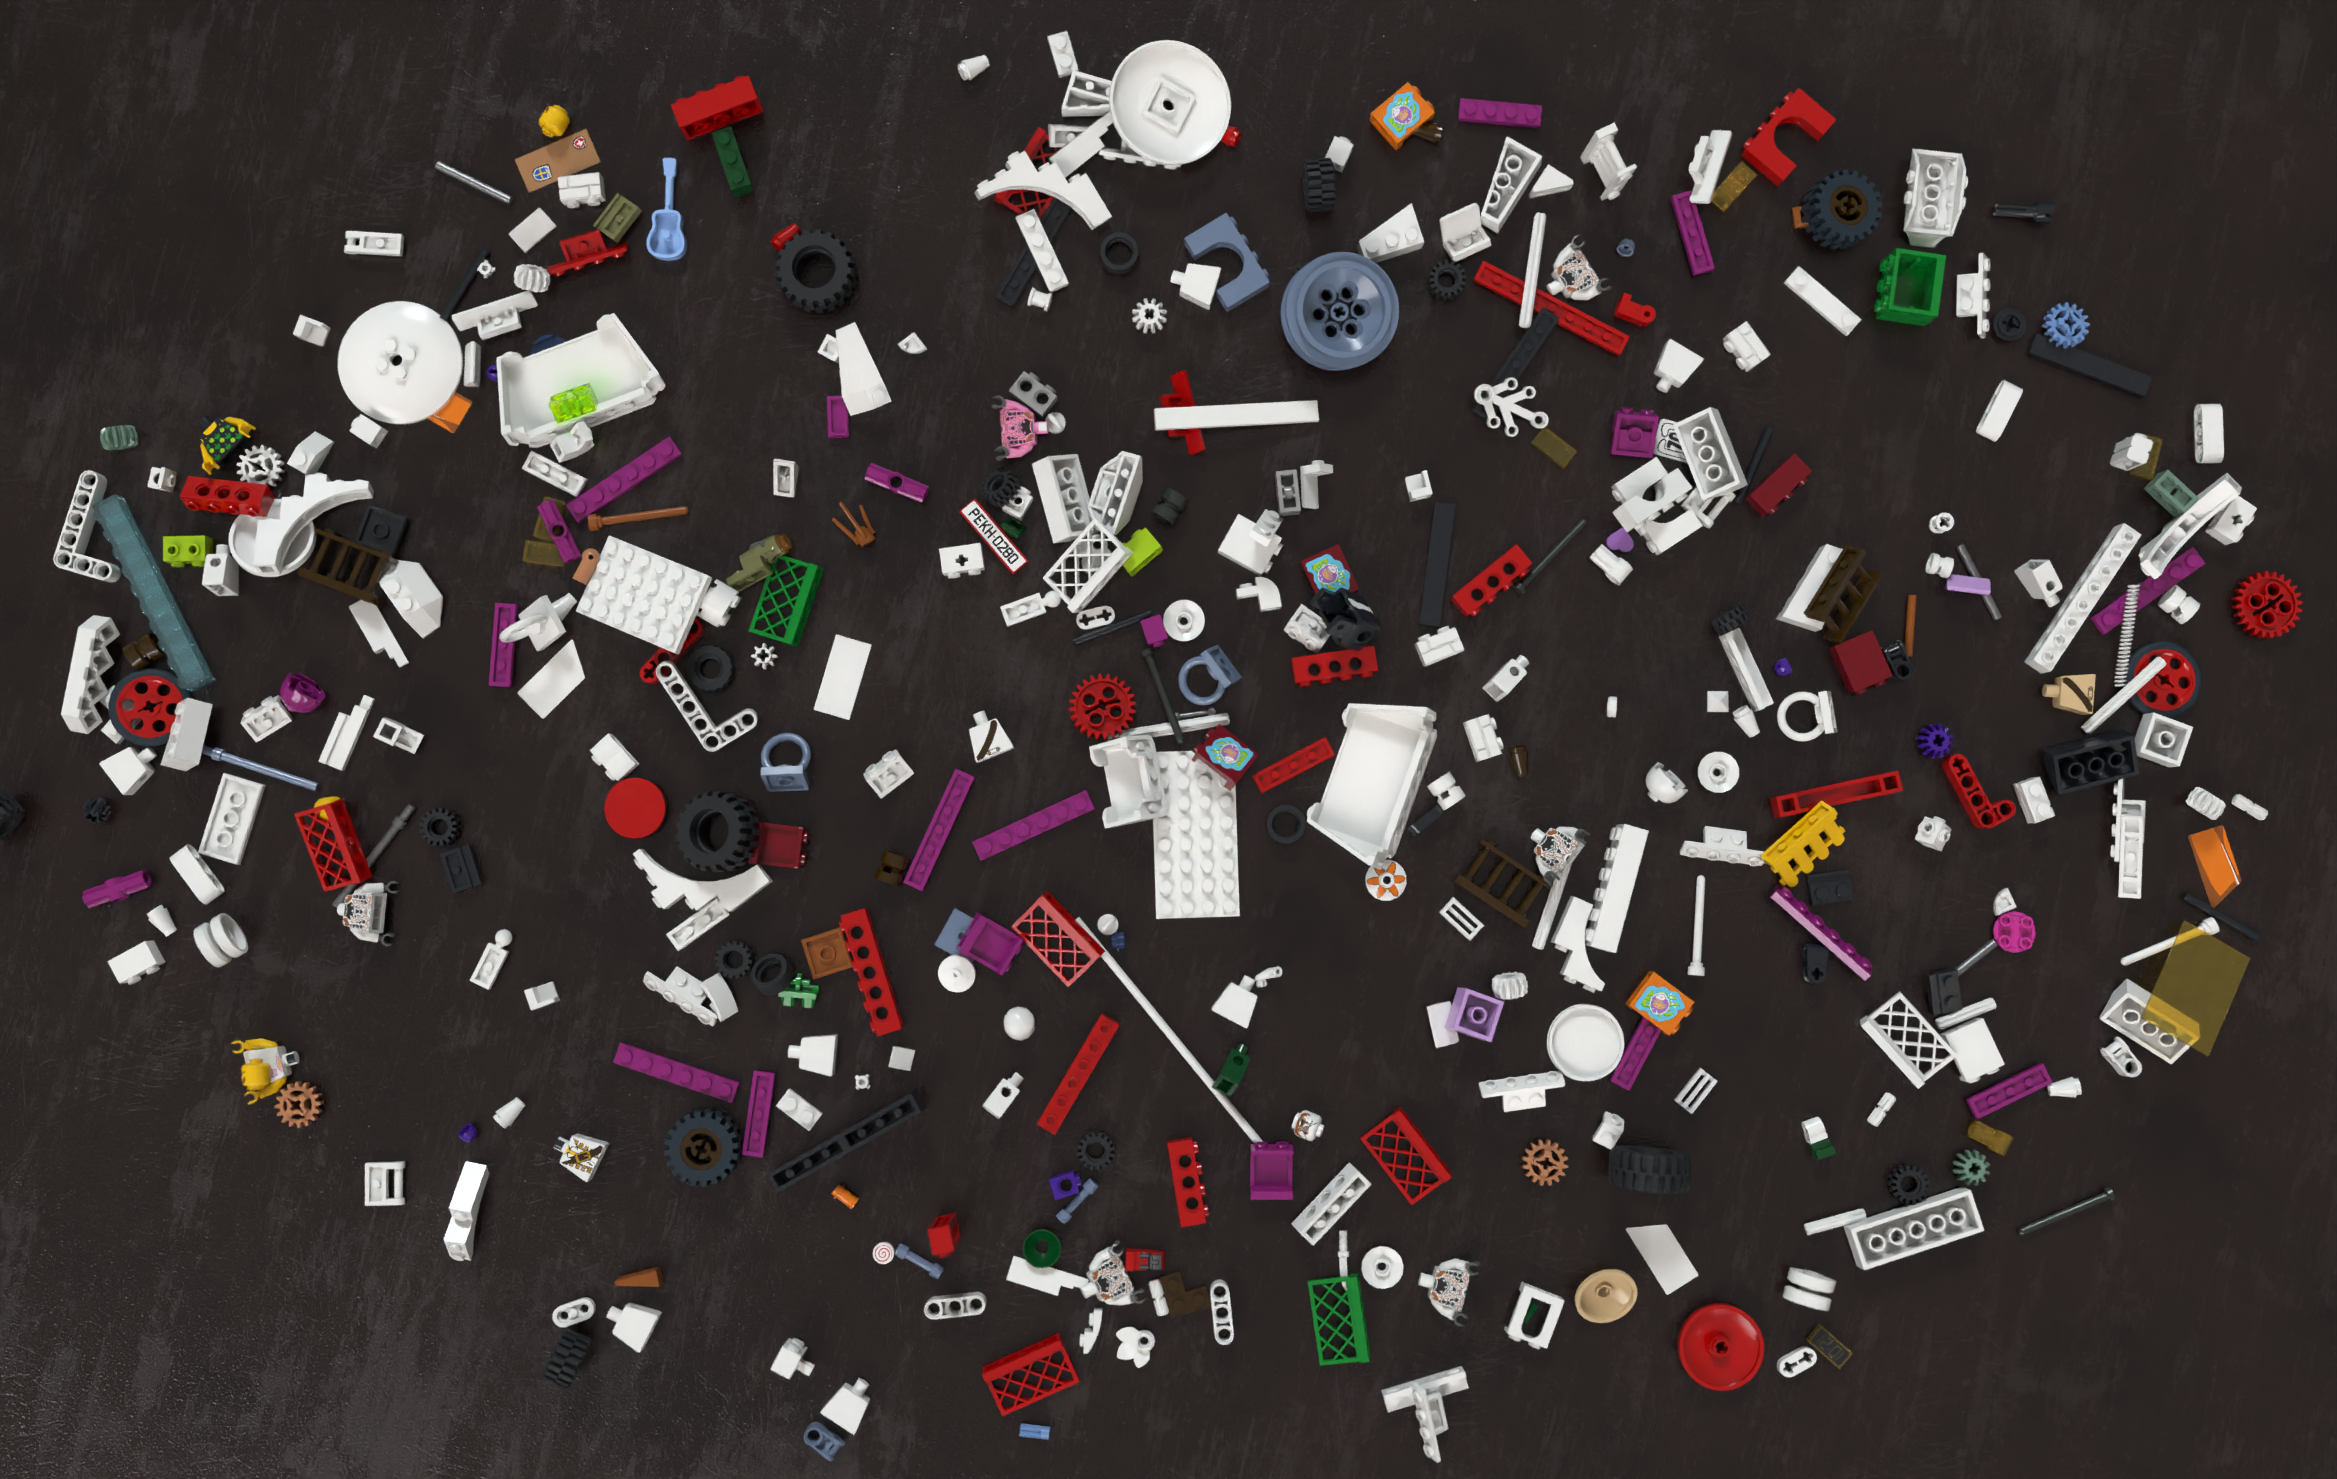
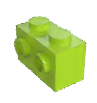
[1122,528,1163,577]
[163,536,213,567]

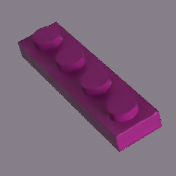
[1458,98,1542,128]
[1671,190,1715,276]
[489,603,518,687]
[1610,1017,1661,1091]
[1966,1063,2053,1119]
[742,1070,776,1158]

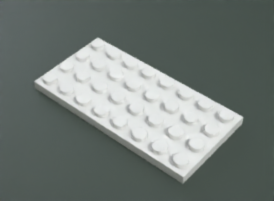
[1153,751,1240,919]

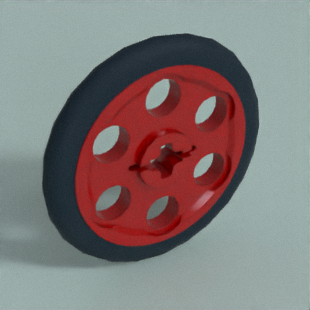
[2123,641,2202,719]
[108,668,192,746]

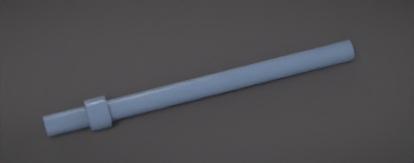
[202,745,319,791]

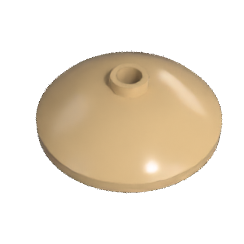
[1575,1269,1638,1323]

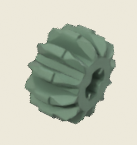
[100,425,138,450]
[1952,1150,1990,1186]

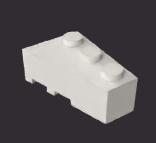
[1357,203,1424,263]

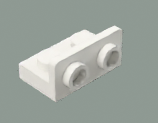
[1284,604,1330,653]
[241,695,293,743]
[863,749,914,799]

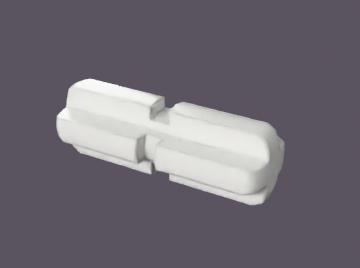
[2231,794,2268,820]
[1867,1092,1896,1127]
[1149,1279,1169,1316]

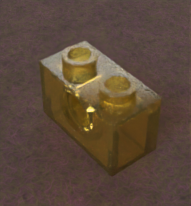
[1711,161,1757,212]

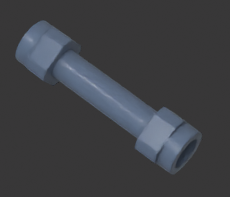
[1056,1178,1099,1224]
[894,1243,944,1279]

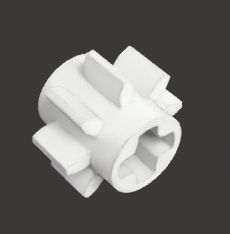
[751,643,778,670]

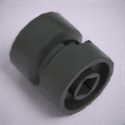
[1151,487,1189,526]

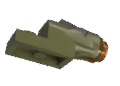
[726,533,792,592]

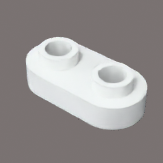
[552,1297,596,1327]

